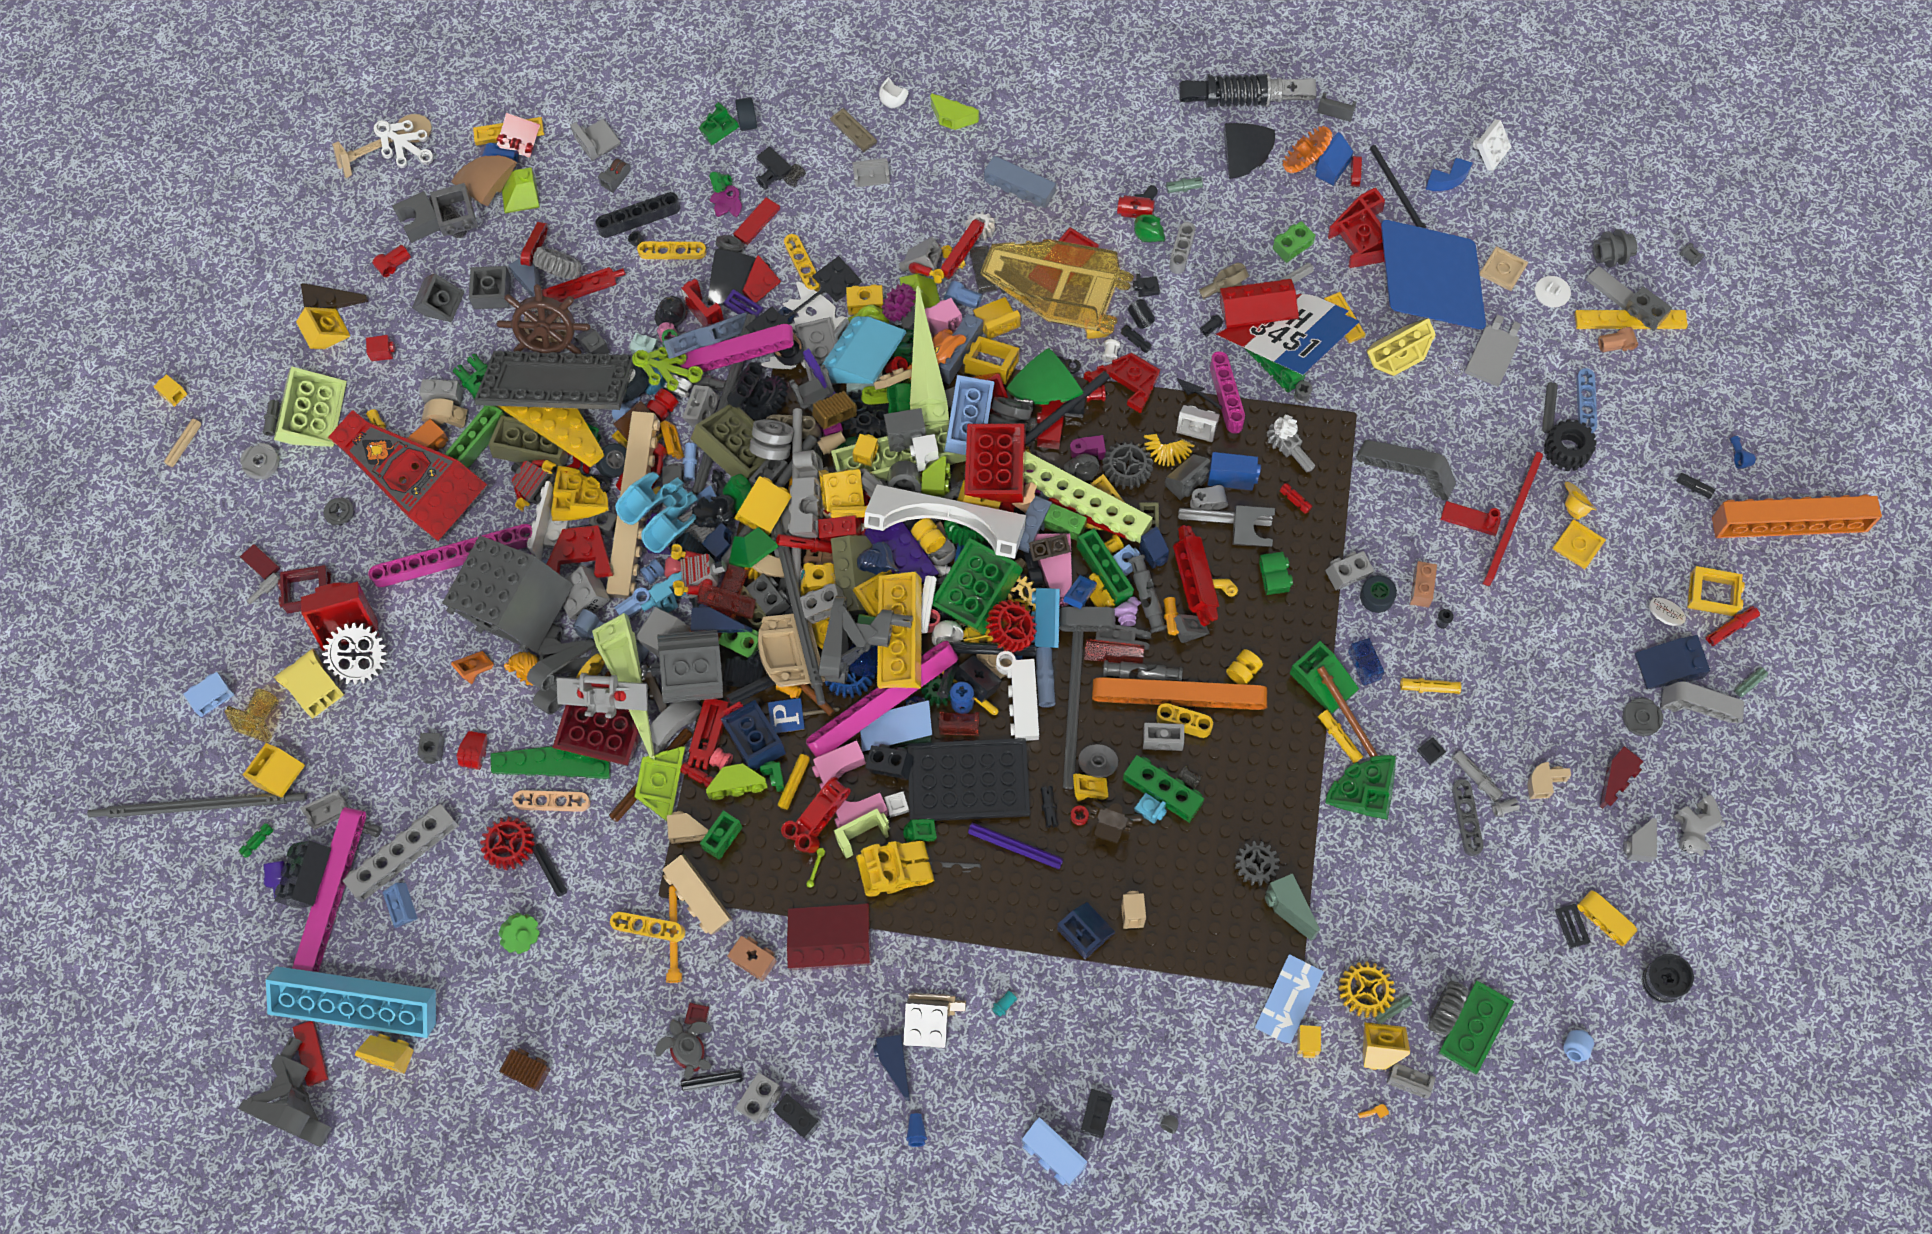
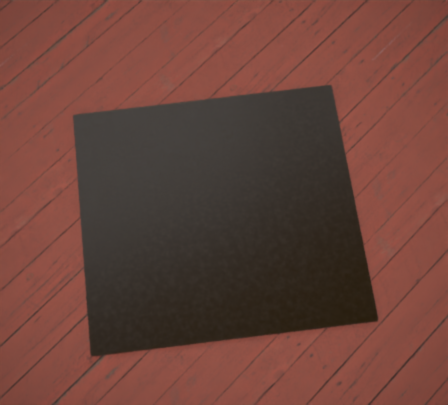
[658,356,1357,989]

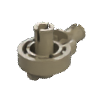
[1198,263,1249,300]

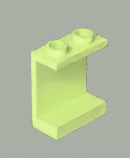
[834,809,890,859]

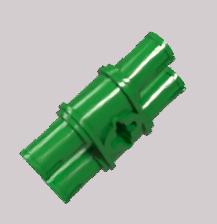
[453,353,488,406]

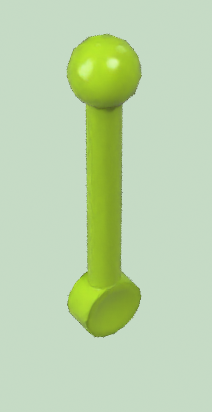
[806,848,825,888]

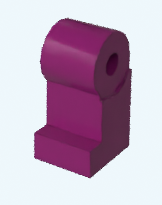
[1070,435,1106,460]

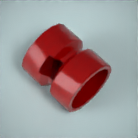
[646,388,679,423]

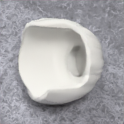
[879,77,908,108]
[932,620,964,646]

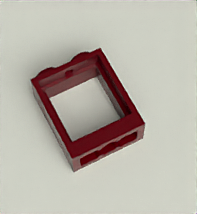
[278,565,332,614]

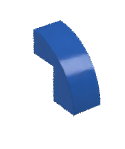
[1426,158,1473,191]

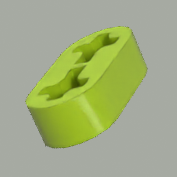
[861,386,889,405]

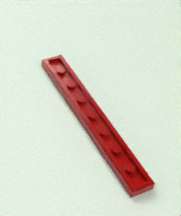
[1483,452,1543,586]

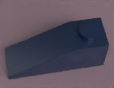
[691,604,752,633]
[873,1035,910,1101]

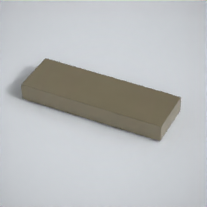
[830,108,877,152]

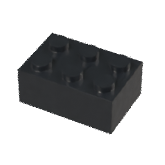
[274,840,331,908]

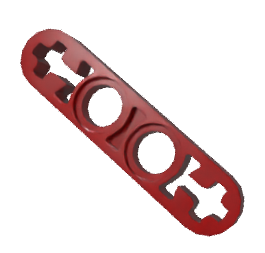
[941,219,985,279]
[520,222,548,266]

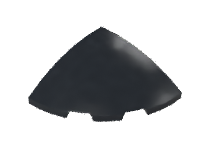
[1223,123,1275,179]
[708,249,770,305]

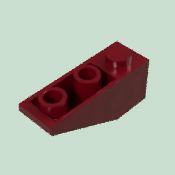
[1600,746,1644,809]

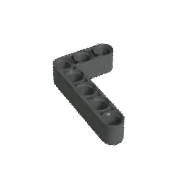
[1356,440,1456,500]

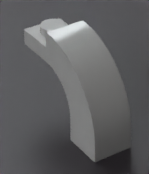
[640,701,702,755]

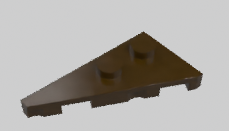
[301,283,368,309]

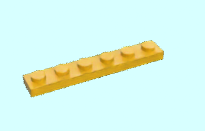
[1574,310,1688,329]

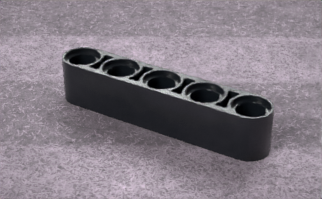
[595,192,680,238]

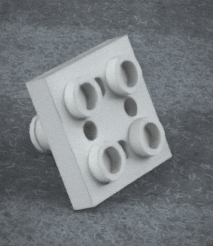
[1473,119,1511,171]

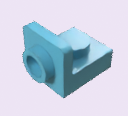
[1134,793,1167,824]

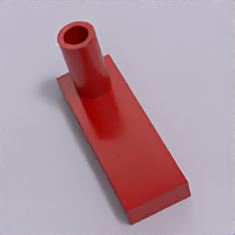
[1440,501,1502,536]

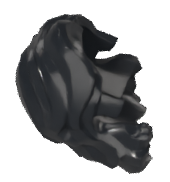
[692,495,735,528]

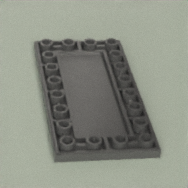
[474,350,634,410]

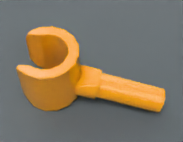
[1358,1104,1389,1119]

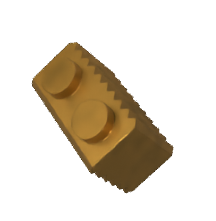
[813,391,857,430]

